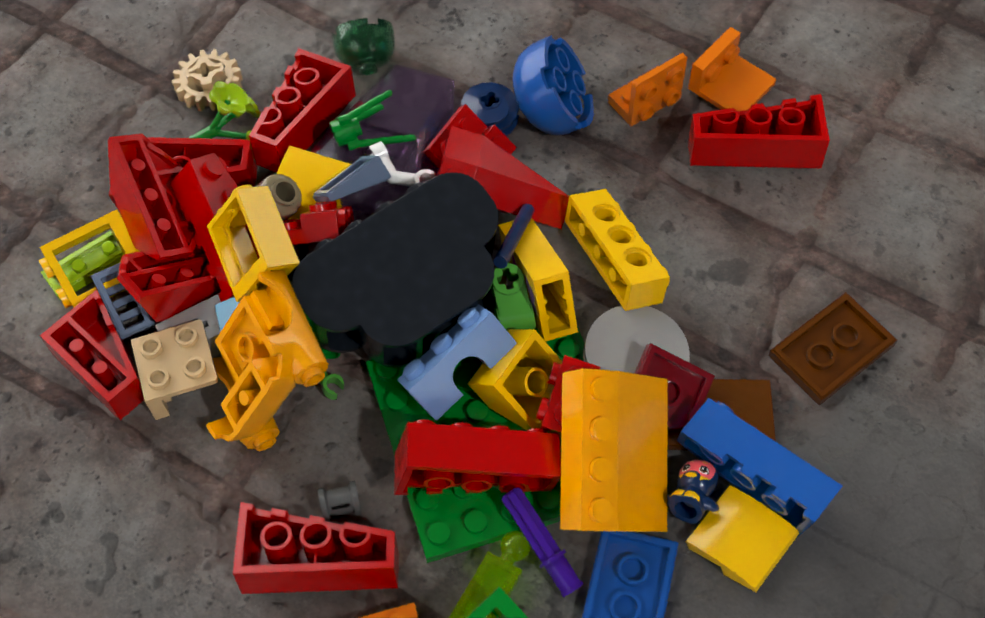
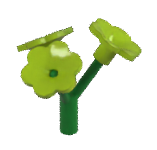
[189,81,261,140]

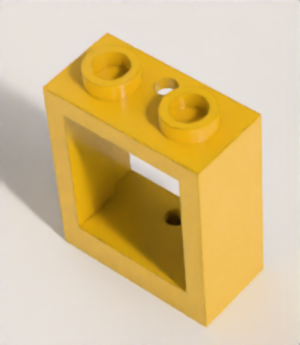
[207,185,300,302]
[38,209,140,309]

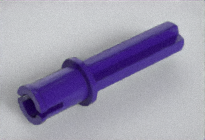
[502,487,583,598]

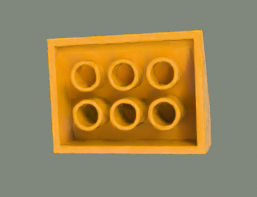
[560,368,668,532]

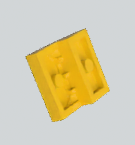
[277,146,351,219]
[686,485,799,593]

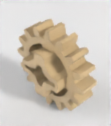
[172,49,243,112]

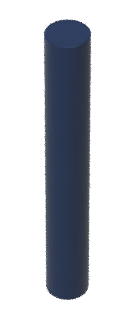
[493,204,535,269]

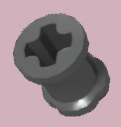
[318,481,362,522]

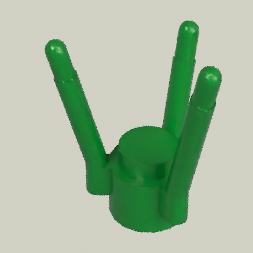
[329,90,416,151]

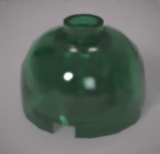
[332,18,395,75]

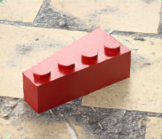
[233,502,399,594]

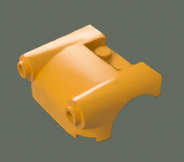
[206,270,329,451]

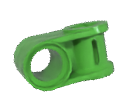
[491,263,536,330]

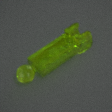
[448,531,530,618]

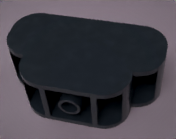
[292,173,498,368]

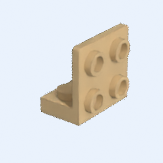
[131,319,218,420]

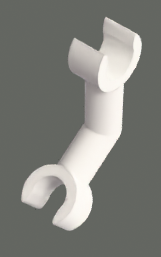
[369,141,435,187]

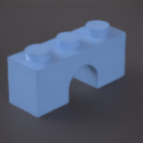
[397,304,517,421]

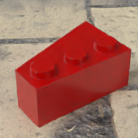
[40,289,144,421]

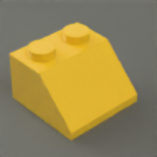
[468,329,562,430]

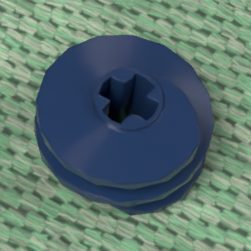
[461,82,519,136]

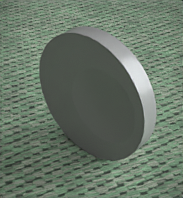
[583,306,690,373]

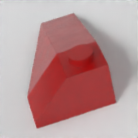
[437,126,570,230]

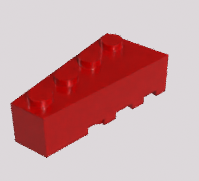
[249,48,356,173]
[688,94,830,168]
[109,137,258,212]
[170,153,260,302]
[394,420,561,495]

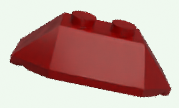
[108,133,196,261]
[117,246,221,322]

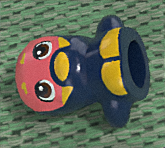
[667,460,719,524]

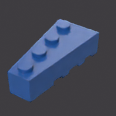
[677,398,842,537]

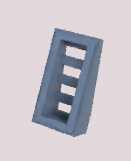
[313,155,391,202]
[91,263,156,341]

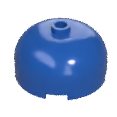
[513,35,594,135]

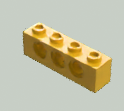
[565,189,670,311]

